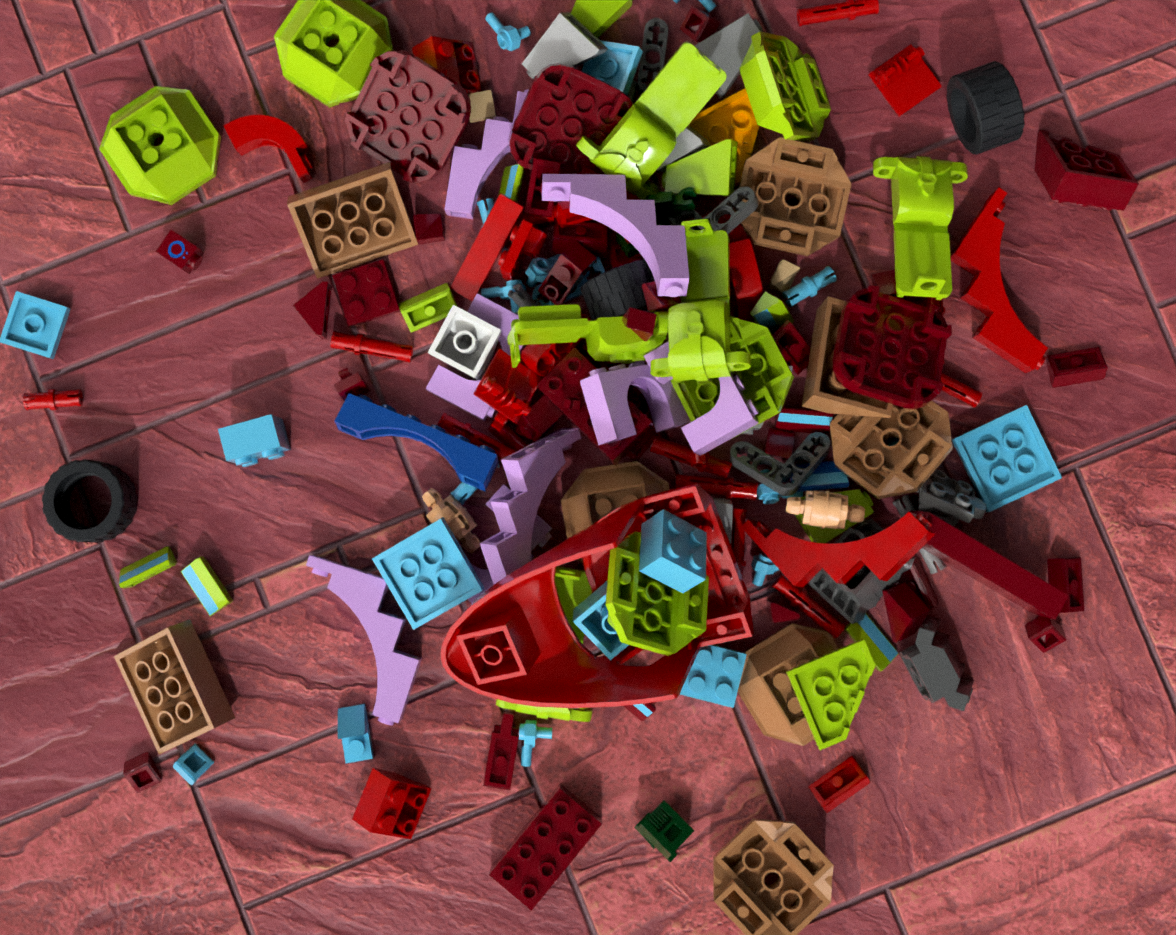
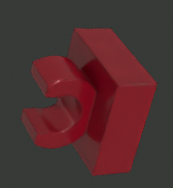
[334,368,370,401]

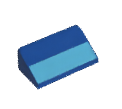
[790,461,849,492]

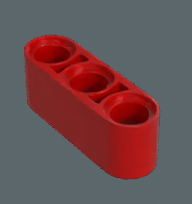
[520,313,591,376]

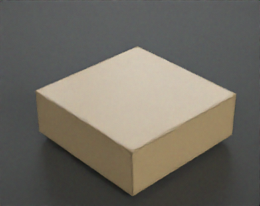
[468,90,496,123]

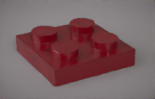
[332,259,401,327]

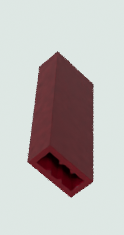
[910,510,1069,620]

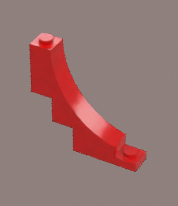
[950,187,1048,373]
[741,511,935,587]

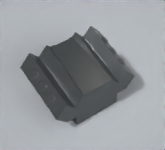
[809,518,915,625]
[899,615,974,711]

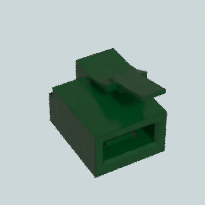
[634,800,694,863]

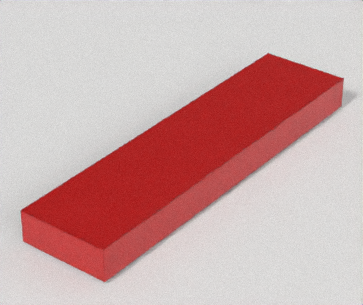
[450,193,525,302]

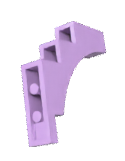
[542,174,689,297]
[480,428,581,584]
[306,555,422,725]

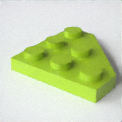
[786,639,876,750]

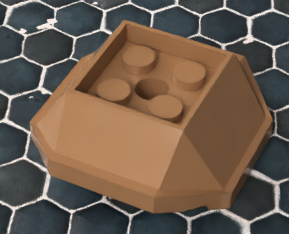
[734,137,851,256]
[830,401,953,499]
[561,461,669,564]
[738,623,838,746]
[713,818,834,935]

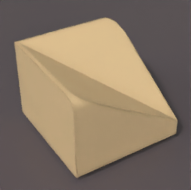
[768,260,800,294]

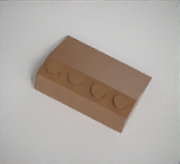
[287,162,418,279]
[802,296,893,418]
[114,619,235,755]

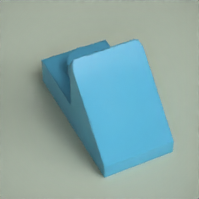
[338,704,374,763]

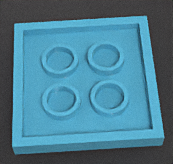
[952,405,1062,513]
[372,517,485,630]

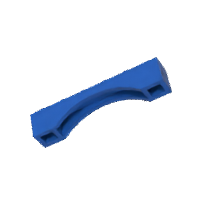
[334,393,499,491]

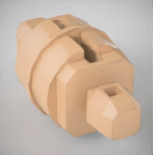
[422,488,481,553]
[786,490,865,529]

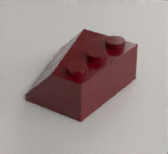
[1035,129,1139,211]

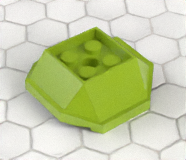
[274,0,393,108]
[739,31,831,142]
[99,86,221,205]
[671,316,794,438]
[605,531,709,656]

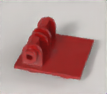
[868,44,942,117]
[473,348,542,424]

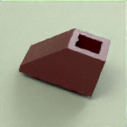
[538,241,597,305]

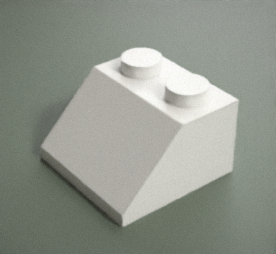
[428,305,502,380]

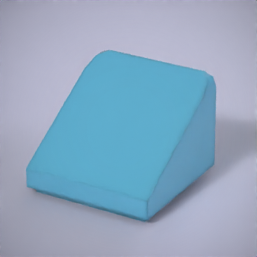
[173,744,214,785]

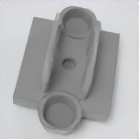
[917,469,986,527]

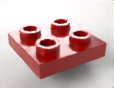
[498,220,547,281]

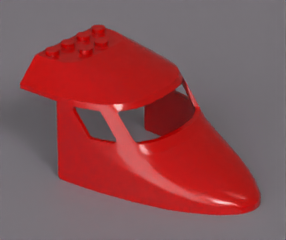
[441,483,754,708]

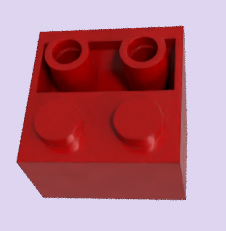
[412,36,481,94]
[352,768,432,839]

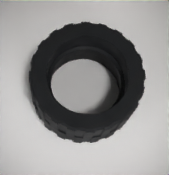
[947,61,1025,155]
[581,259,658,321]
[42,459,138,542]

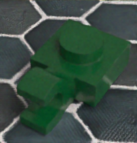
[646,187,697,219]

